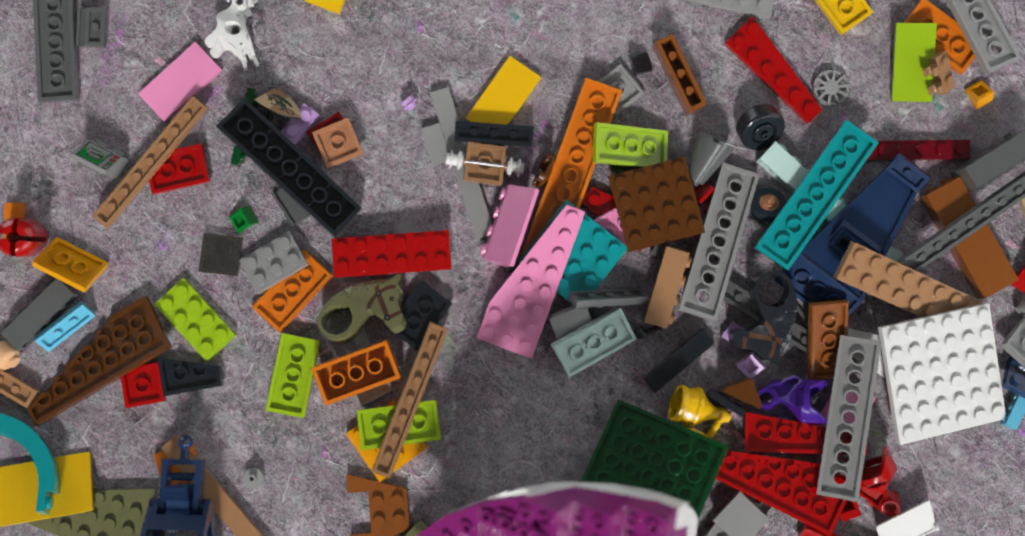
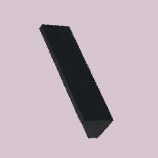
[642,328,715,393]

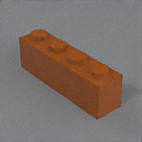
[652,34,707,116]

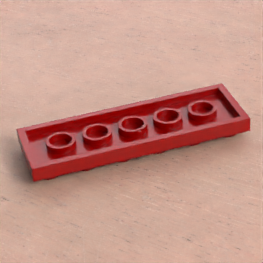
[331,230,452,278]

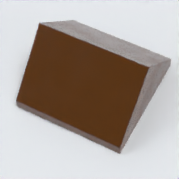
[717,377,762,409]

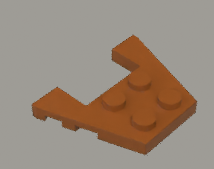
[346,474,410,536]

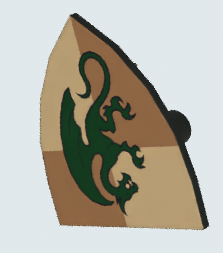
[254,88,301,122]

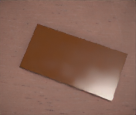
[807,299,849,380]

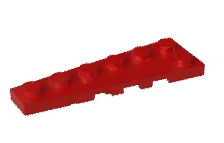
[724,16,822,124]

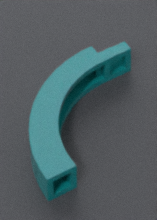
[0,413,60,514]

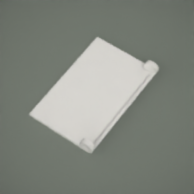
[875,499,940,536]

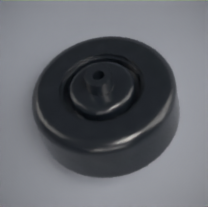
[736,104,785,150]

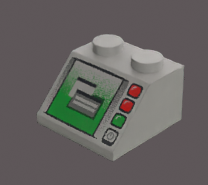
[70,139,129,180]

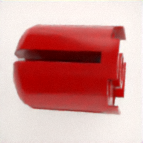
[0,218,48,257]

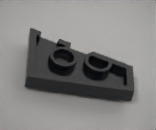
[157,357,224,396]

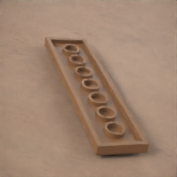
[833,241,982,317]

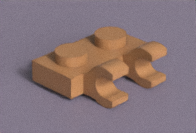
[923,51,955,95]

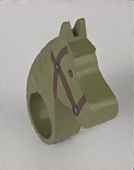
[317,273,407,344]

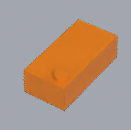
[311,338,402,406]

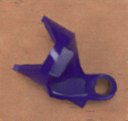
[758,375,827,424]

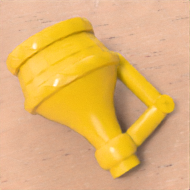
[668,385,731,439]

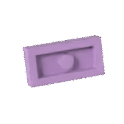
[281,103,320,146]

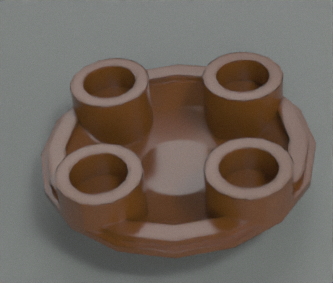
[532,152,554,189]

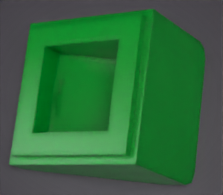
[229,206,259,234]

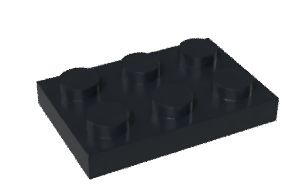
[386,281,453,351]

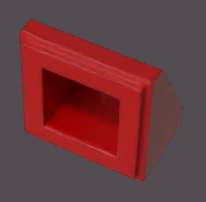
[694,183,714,204]

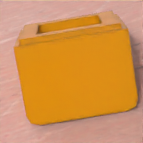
[965,80,994,109]

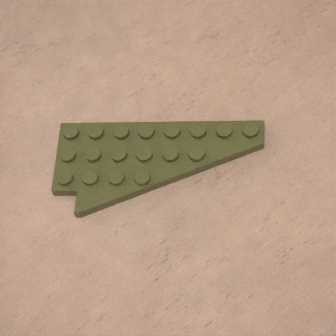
[26,488,163,536]

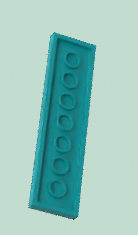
[754,120,879,271]

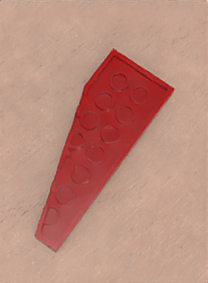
[716,451,847,536]

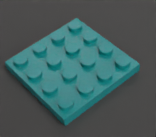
[518,199,627,304]

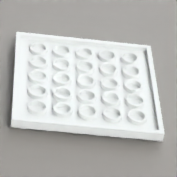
[878,303,1006,445]

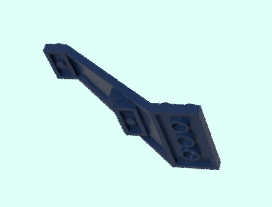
[774,153,931,316]

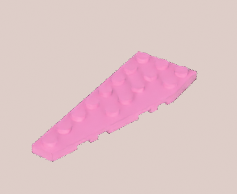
[477,204,586,359]

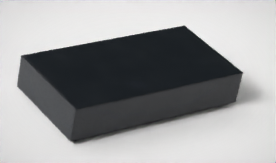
[706,389,746,417]

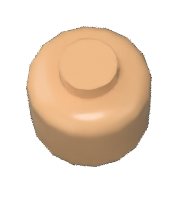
[0,341,20,370]

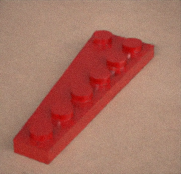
[744,412,867,455]

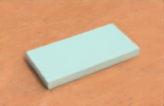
[550,307,637,378]

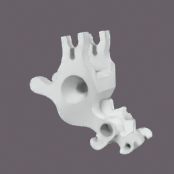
[205,0,260,70]

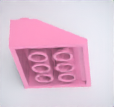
[480,185,539,267]

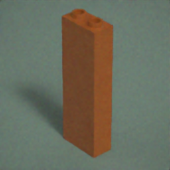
[919,176,1019,299]

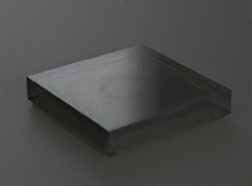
[198,233,244,277]

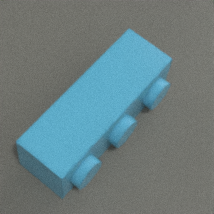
[1001,393,1025,430]

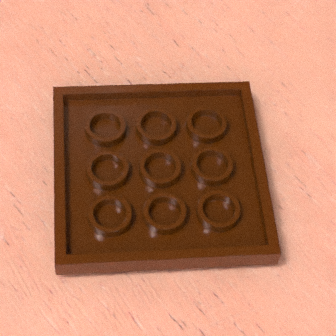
[608,156,705,253]

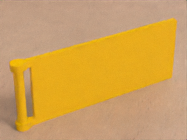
[0,452,94,527]

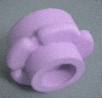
[400,94,418,112]

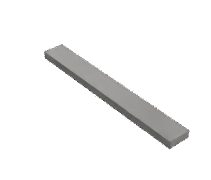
[430,87,492,240]

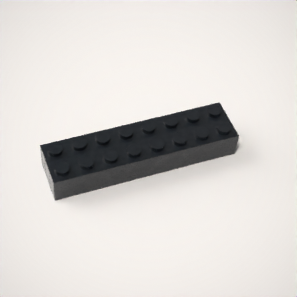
[216,98,362,238]

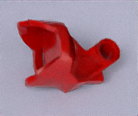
[845,446,900,517]

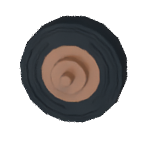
[751,188,786,222]

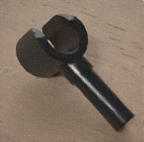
[634,326,662,339]

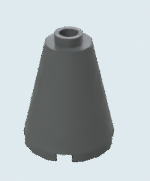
[688,130,734,187]

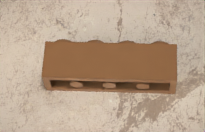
[644,245,692,329]

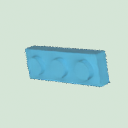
[34,301,96,352]

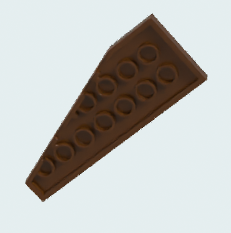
[27,296,172,426]

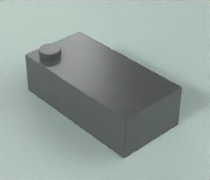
[950,129,1025,191]

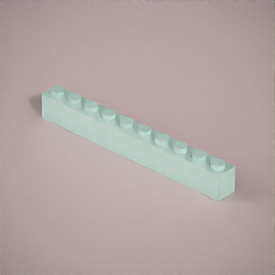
[756,141,921,273]

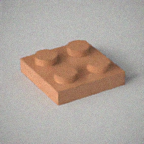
[312,117,364,169]

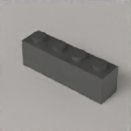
[0,278,81,350]

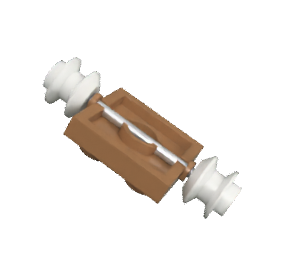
[445,142,524,186]

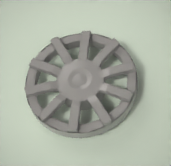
[812,69,850,106]

